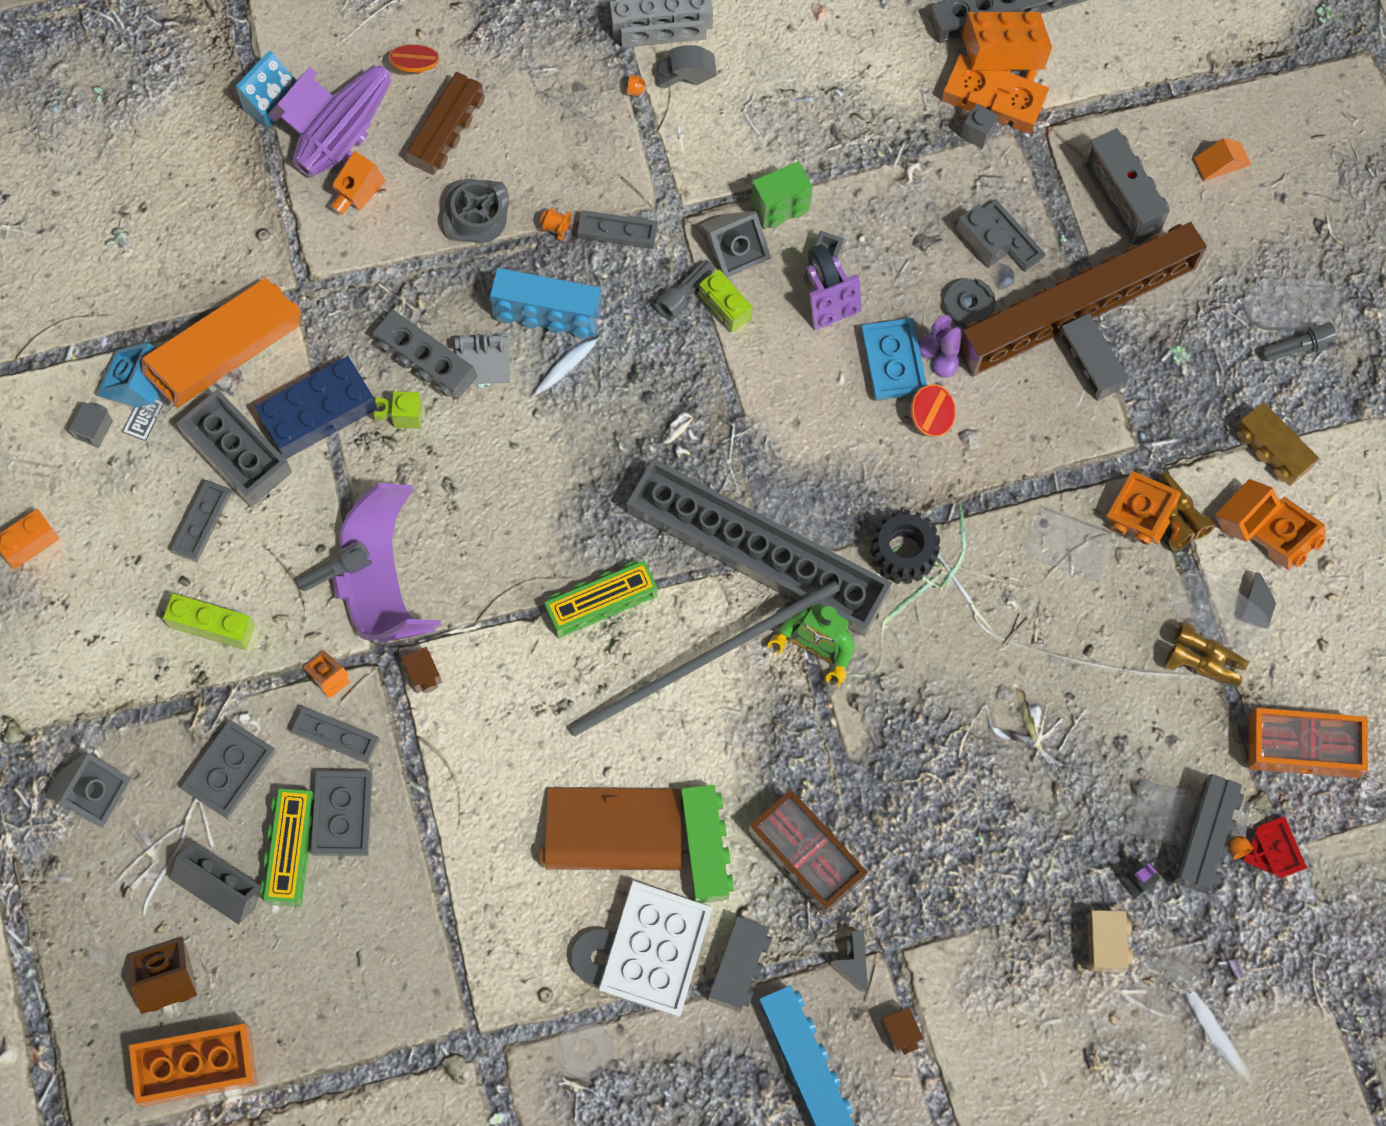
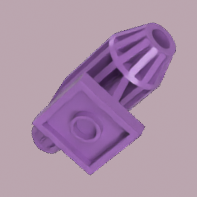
[268,65,391,177]

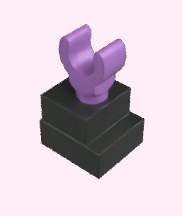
[1120,860,1160,899]

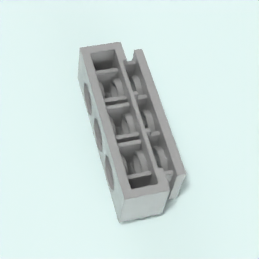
[610,0,713,48]

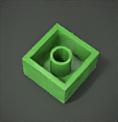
[751,161,813,229]

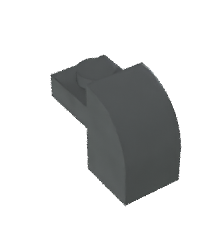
[656,45,717,88]

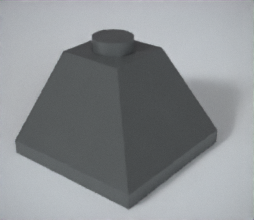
[700,211,771,278]
[45,752,131,828]

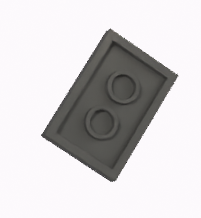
[180,719,276,820]
[311,771,373,856]

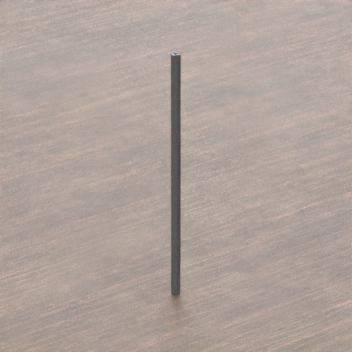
[570,581,840,736]

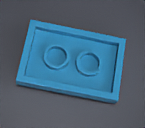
[861,318,927,401]

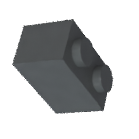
[956,204,1012,268]

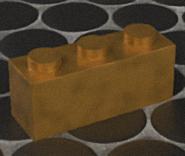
[1235,401,1319,486]

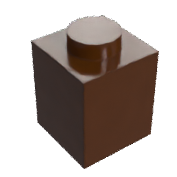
[402,646,442,694]
[881,1007,924,1055]

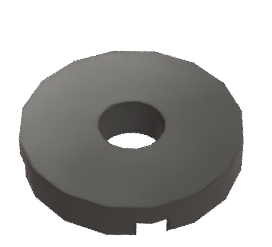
[943,278,995,328]
[571,929,615,987]

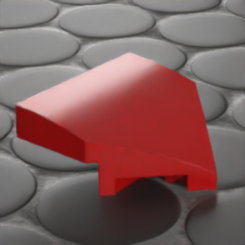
[1243,816,1307,879]

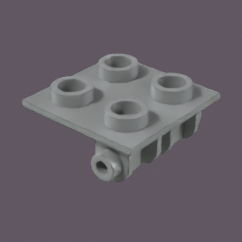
[455,333,510,384]

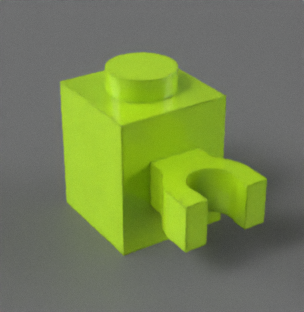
[374,391,423,429]

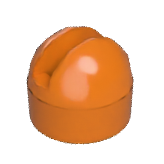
[627,74,646,96]
[1228,835,1253,859]

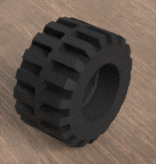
[870,510,940,584]

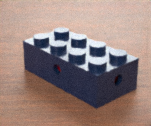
[254,356,377,459]

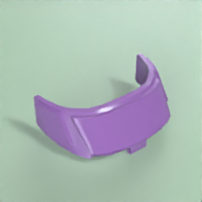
[333,483,441,643]

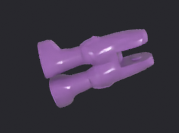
[918,315,961,378]

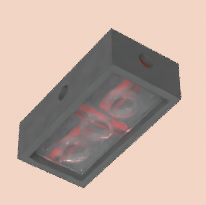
[1082,128,1170,246]

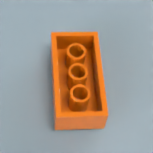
[129,1024,258,1107]

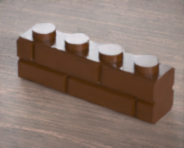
[406,72,485,175]

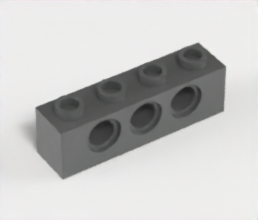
[373,310,478,400]

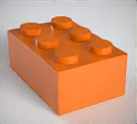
[961,12,1052,70]

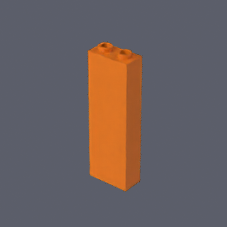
[142,277,301,408]

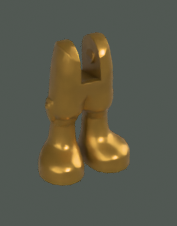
[1158,472,1216,552]
[1164,621,1249,686]

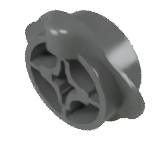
[442,179,509,243]

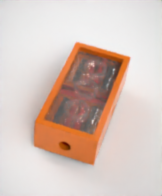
[1248,708,1368,778]

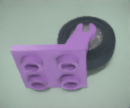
[806,244,862,330]

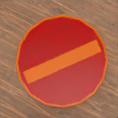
[389,44,439,74]
[910,385,956,437]

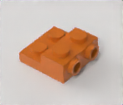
[1106,471,1181,545]
[1252,496,1326,570]

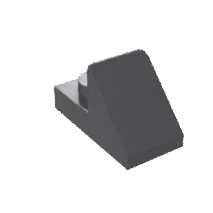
[830,930,868,992]

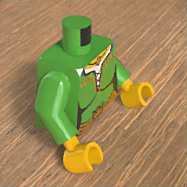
[767,603,855,687]

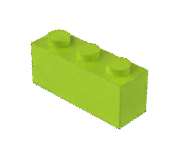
[163,593,255,650]

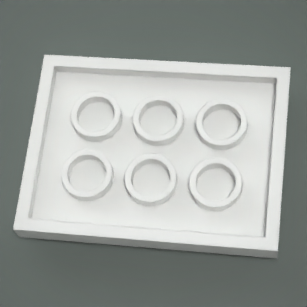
[598,881,712,1017]

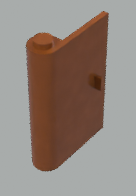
[540,788,681,871]

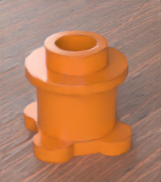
[540,207,572,241]

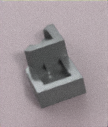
[1241,572,1276,629]

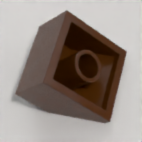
[128,937,197,1014]

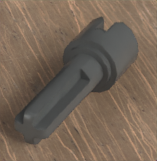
[655,260,715,321]
[1262,322,1338,362]
[297,540,372,592]

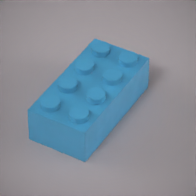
[490,268,602,338]

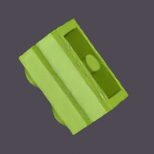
[699,269,753,332]

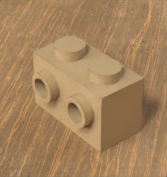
[1087,910,1133,972]

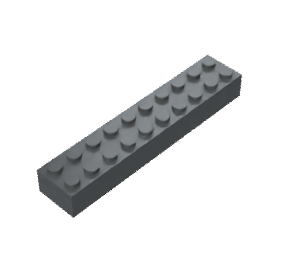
[626,458,892,637]

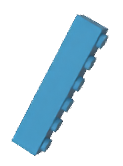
[758,985,859,1126]

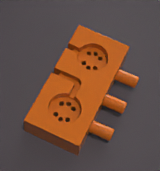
[942,54,1049,135]

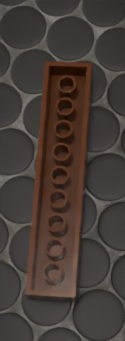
[959,222,1207,377]

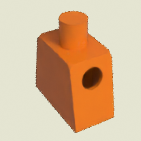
[330,151,386,215]

